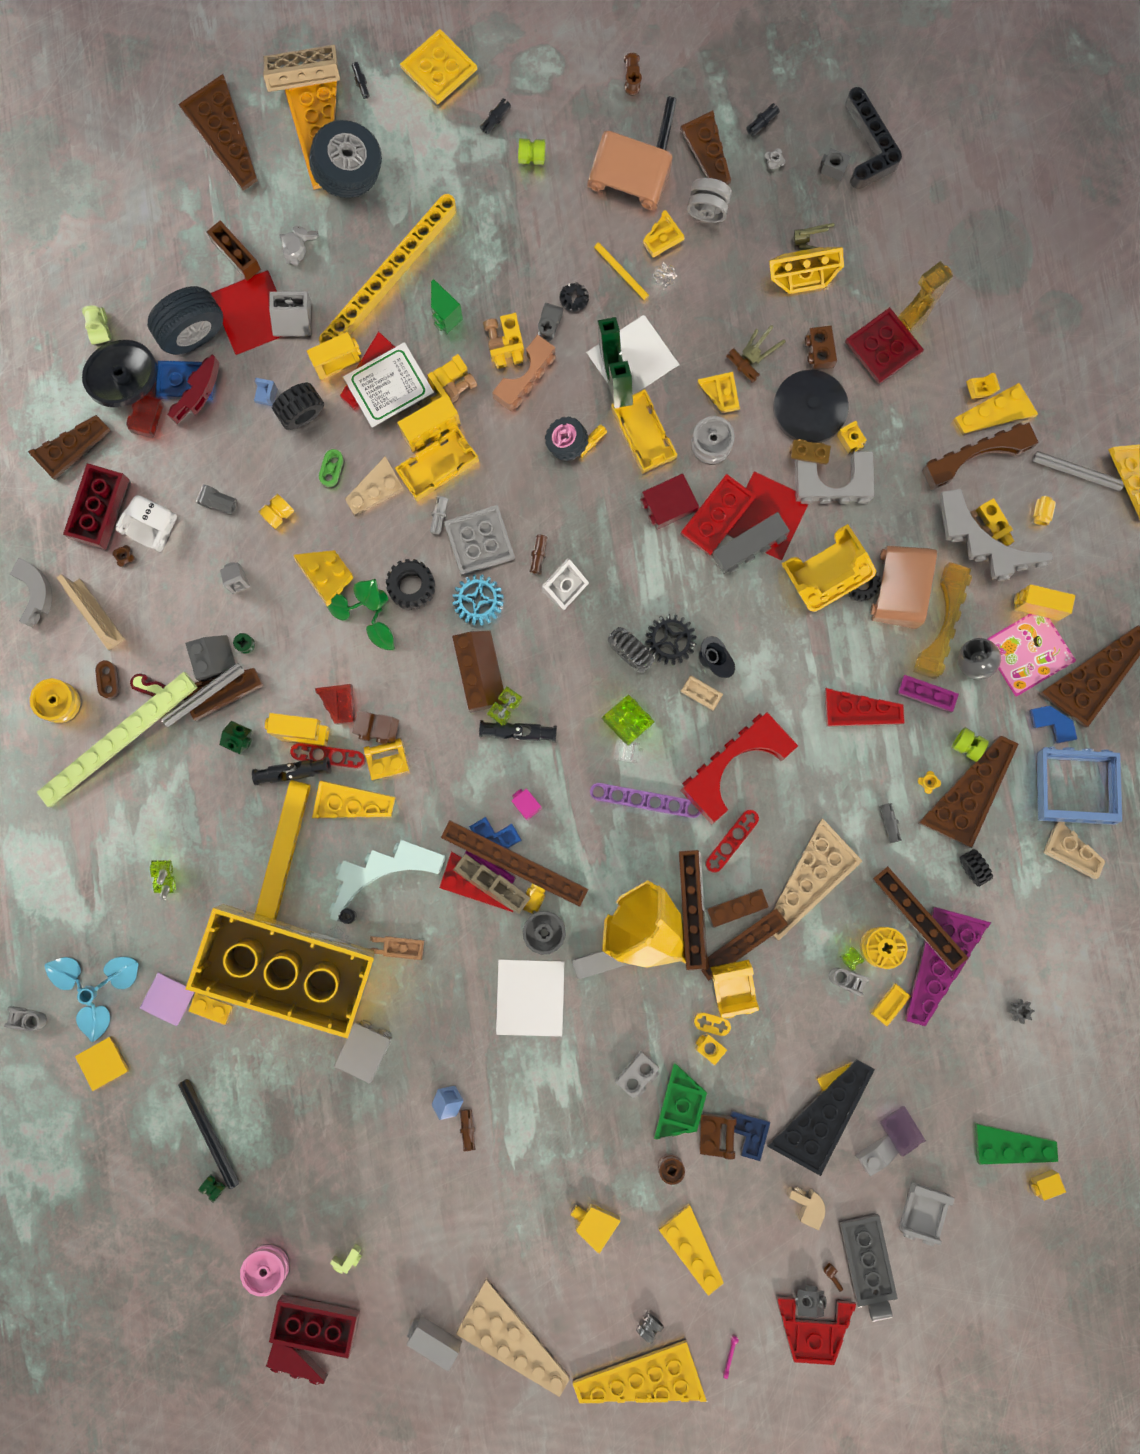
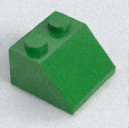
[431,279,463,334]

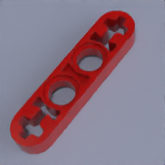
[290,743,366,769]
[705,810,759,873]

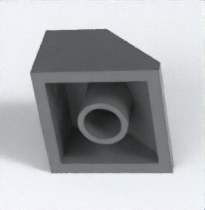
[185,635,236,682]

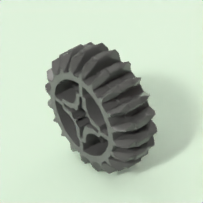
[608,627,654,673]

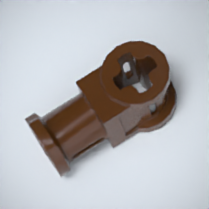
[624,53,642,95]

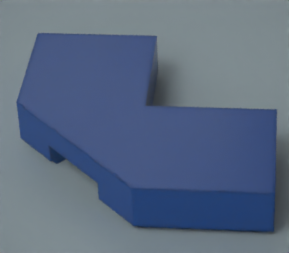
[1030,706,1077,743]
[469,817,522,849]

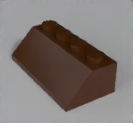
[452,631,507,713]

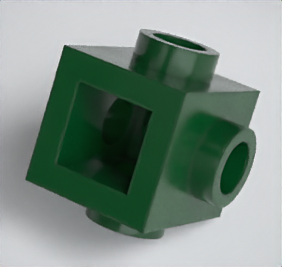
[219,721,252,754]

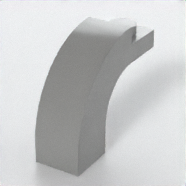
[10,558,52,628]

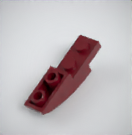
[167,354,219,425]

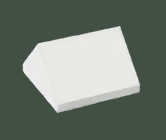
[542,558,589,610]

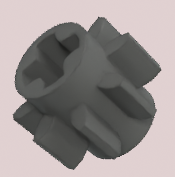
[1008,999,1035,1024]

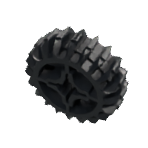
[645,614,697,666]

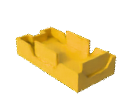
[611,389,677,474]
[395,427,479,502]

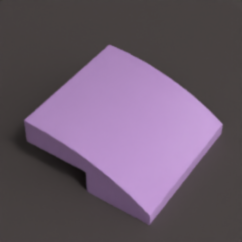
[140,972,194,1026]

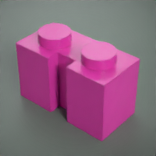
[512,788,542,821]

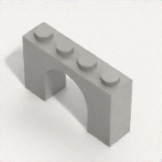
[795,452,874,504]

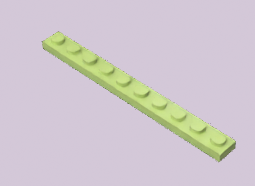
[37,672,198,807]

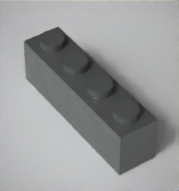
[712,512,790,574]

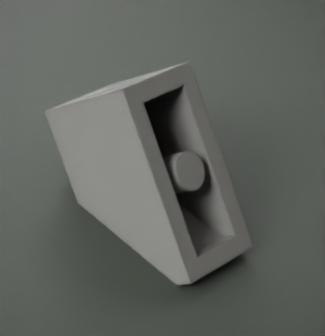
[220,562,250,594]
[855,1134,899,1177]

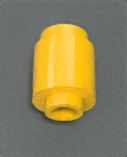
[1033,496,1056,526]
[523,884,546,914]

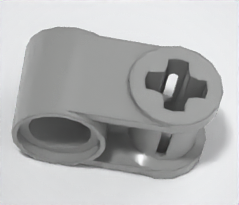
[829,967,869,997]
[4,1006,47,1031]

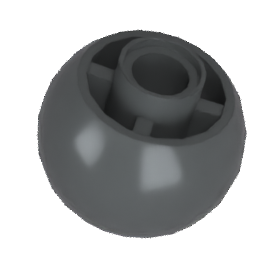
[958,638,1001,680]

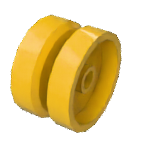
[29,678,81,724]

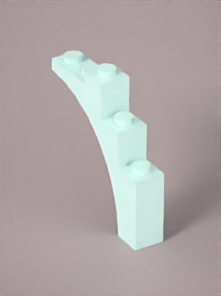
[329,840,446,921]

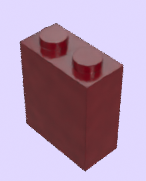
[640,473,699,530]

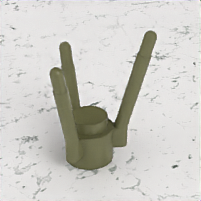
[794,223,835,249]
[742,325,786,365]

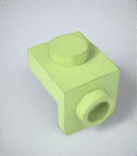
[330,1244,362,1274]

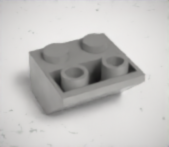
[269,292,311,336]

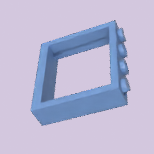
[1037,746,1122,825]

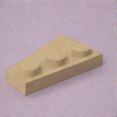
[345,456,404,517]
[1043,822,1105,880]

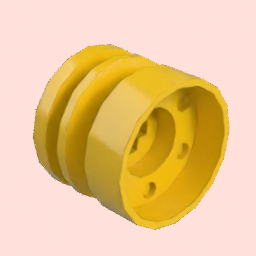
[860,927,908,969]

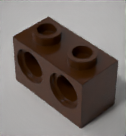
[805,325,837,370]

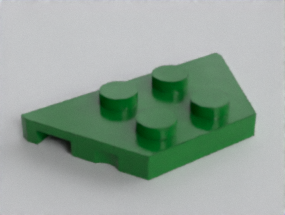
[654,1063,707,1140]

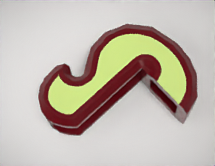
[130,673,167,716]

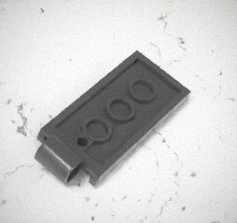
[839,1214,898,1322]

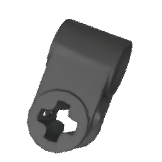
[538,303,563,342]

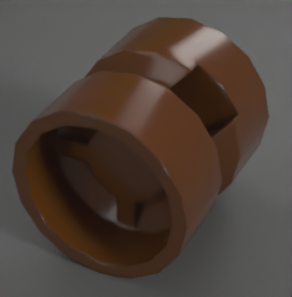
[658,1153,685,1185]

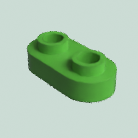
[319,449,344,487]

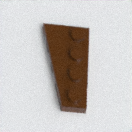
[680,110,731,185]
[28,415,111,480]
[184,668,264,721]

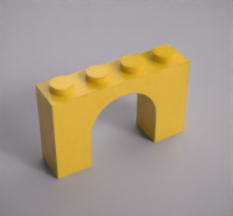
[265,713,330,747]

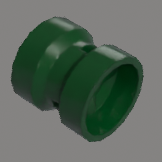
[198,1174,226,1203]

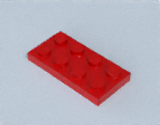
[680,474,756,556]

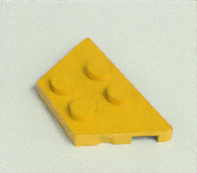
[293,550,353,606]

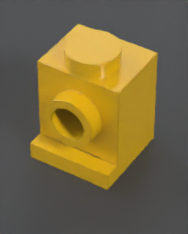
[837,421,867,454]

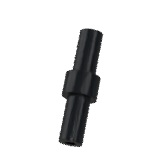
[351,62,370,99]

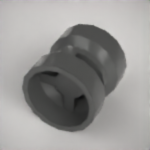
[636,1313,664,1344]

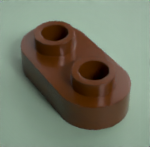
[95,660,119,699]

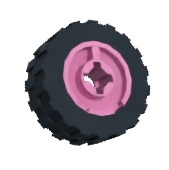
[545,416,589,461]

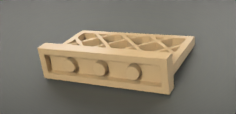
[263,45,340,92]
[56,574,125,650]

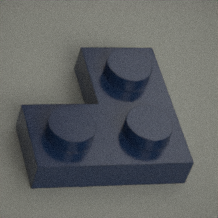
[730,1110,770,1161]

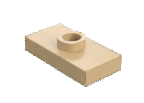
[680,675,723,711]

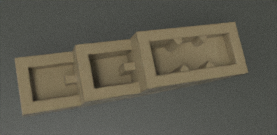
[453,854,530,914]

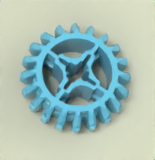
[452,575,504,626]

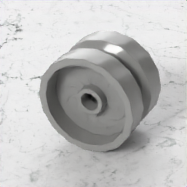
[687,178,732,223]
[691,416,735,464]

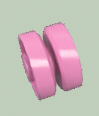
[240,1244,289,1296]

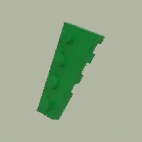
[975,1123,1058,1165]

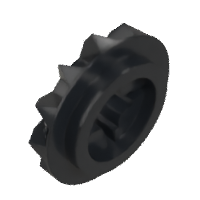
[559,282,589,312]

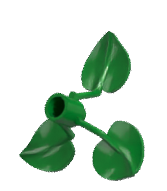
[327,579,395,650]

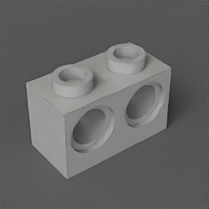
[615,1051,660,1099]

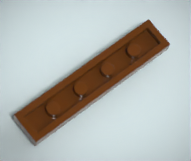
[701,908,788,981]

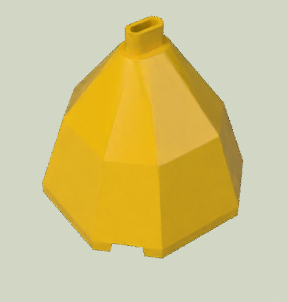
[602,880,686,968]

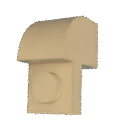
[786,1186,825,1231]

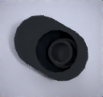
[699,636,735,678]

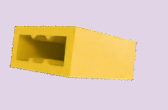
[1014,584,1075,621]

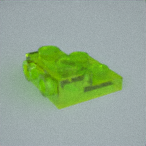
[601,694,655,746]

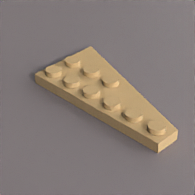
[772,818,862,941]
[456,1278,570,1397]

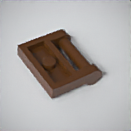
[700,1113,737,1160]

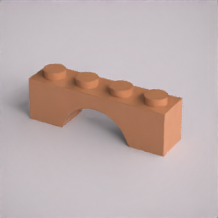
[492,334,556,411]

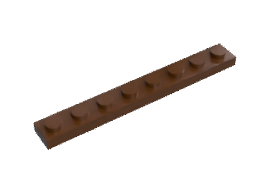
[441,820,589,907]

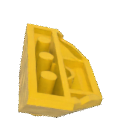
[769,247,844,294]

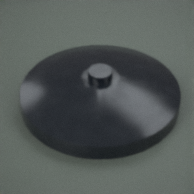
[82,340,158,408]
[773,370,849,443]

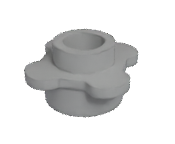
[765,148,786,169]

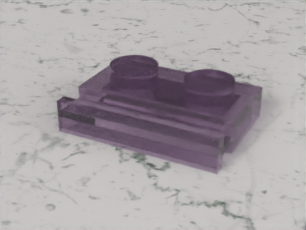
[879,1106,926,1157]

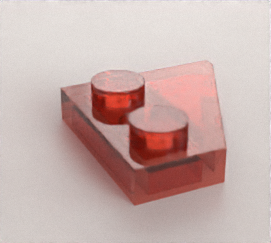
[315,684,355,725]

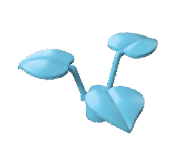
[45,957,139,1042]

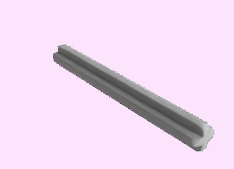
[1033,451,1124,491]
[161,663,244,727]

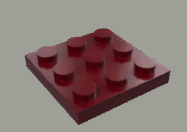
[845,307,924,384]

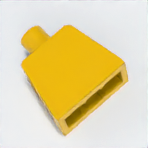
[570,1203,621,1254]

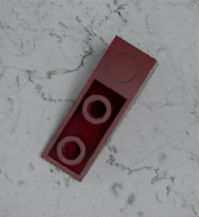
[266,1344,328,1385]

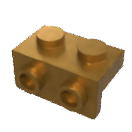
[789,440,831,465]

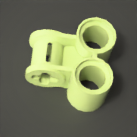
[82,305,111,345]

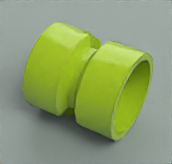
[518,138,545,165]
[952,727,989,762]

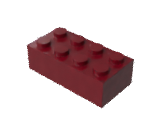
[63,463,129,550]
[269,1295,360,1359]

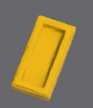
[871,983,911,1026]

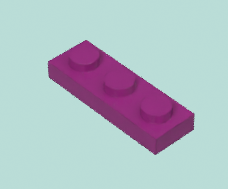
[897,675,959,712]

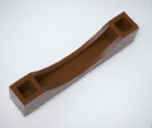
[922,422,1039,491]

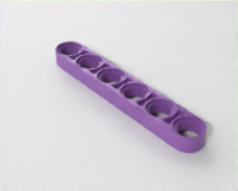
[590,783,701,818]

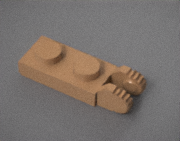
[369,936,425,960]

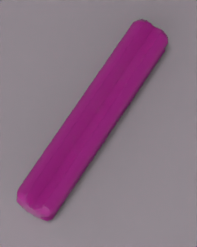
[465,851,516,884]

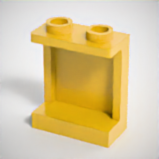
[710,960,759,1018]

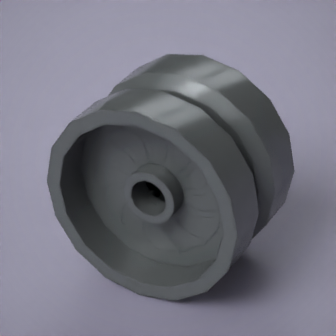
[523,911,566,955]

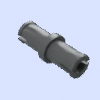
[880,803,902,843]

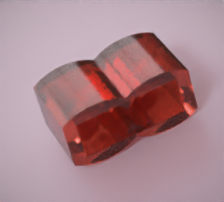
[126,395,164,438]

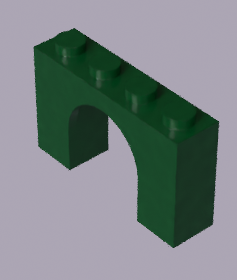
[597,317,633,408]

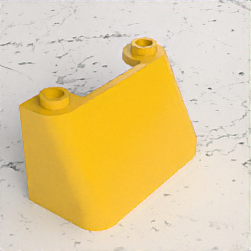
[782,524,876,611]

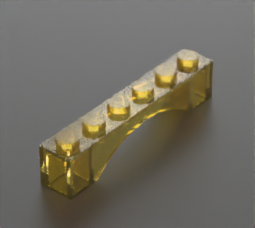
[898,261,953,333]
[913,562,972,679]

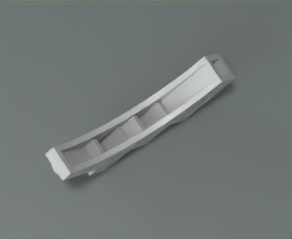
[940,489,1053,581]

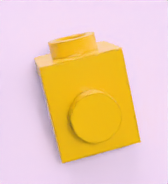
[966,373,1000,399]

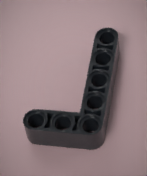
[846,87,902,189]

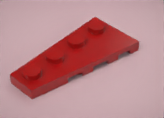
[439,851,513,912]

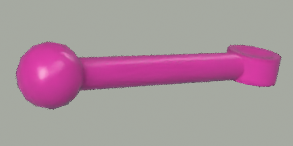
[723,1336,739,1379]

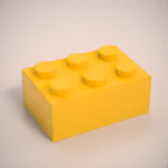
[397,394,461,453]

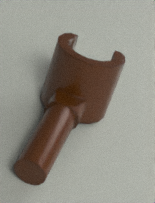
[824,1263,843,1292]

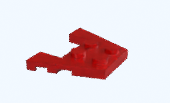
[777,1296,856,1365]

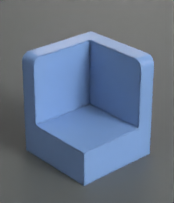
[254,378,278,406]
[432,1086,463,1120]

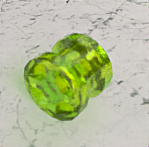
[840,946,865,971]

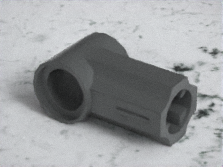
[196,484,237,515]

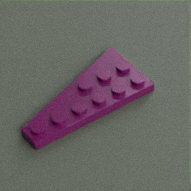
[905,907,991,1026]

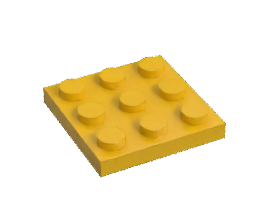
[400,29,477,105]

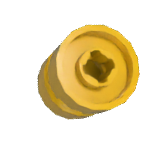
[258,494,294,529]

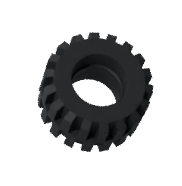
[272,382,324,430]
[386,559,435,610]

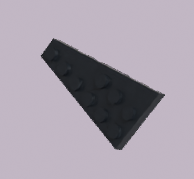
[767,1059,875,1176]

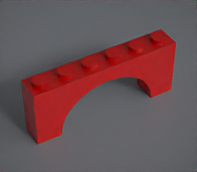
[680,712,798,825]

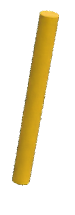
[594,242,649,300]

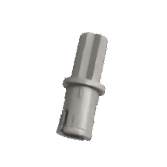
[430,496,448,535]

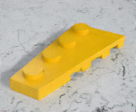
[953,383,1038,435]
[1108,444,1140,519]
[312,780,396,818]
[659,1204,724,1296]

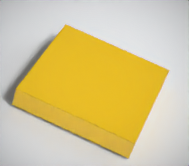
[75,1036,129,1091]

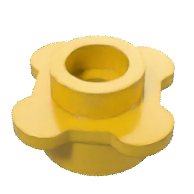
[918,771,941,794]

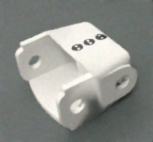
[116,495,177,552]

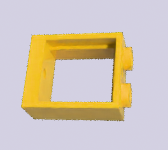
[306,332,361,380]

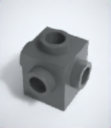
[796,1285,827,1318]

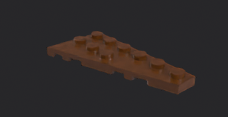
[178,74,258,191]
[1039,625,1140,728]
[918,736,1019,848]

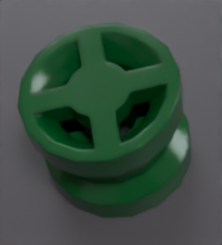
[233,633,255,654]

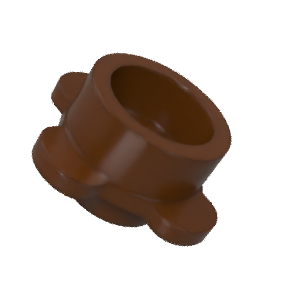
[112,545,135,567]

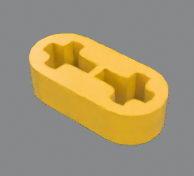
[694,1012,731,1036]

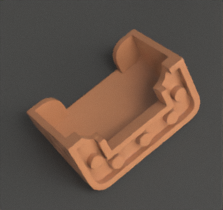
[587,131,673,210]
[870,546,937,629]

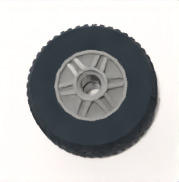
[309,120,382,198]
[147,286,223,355]

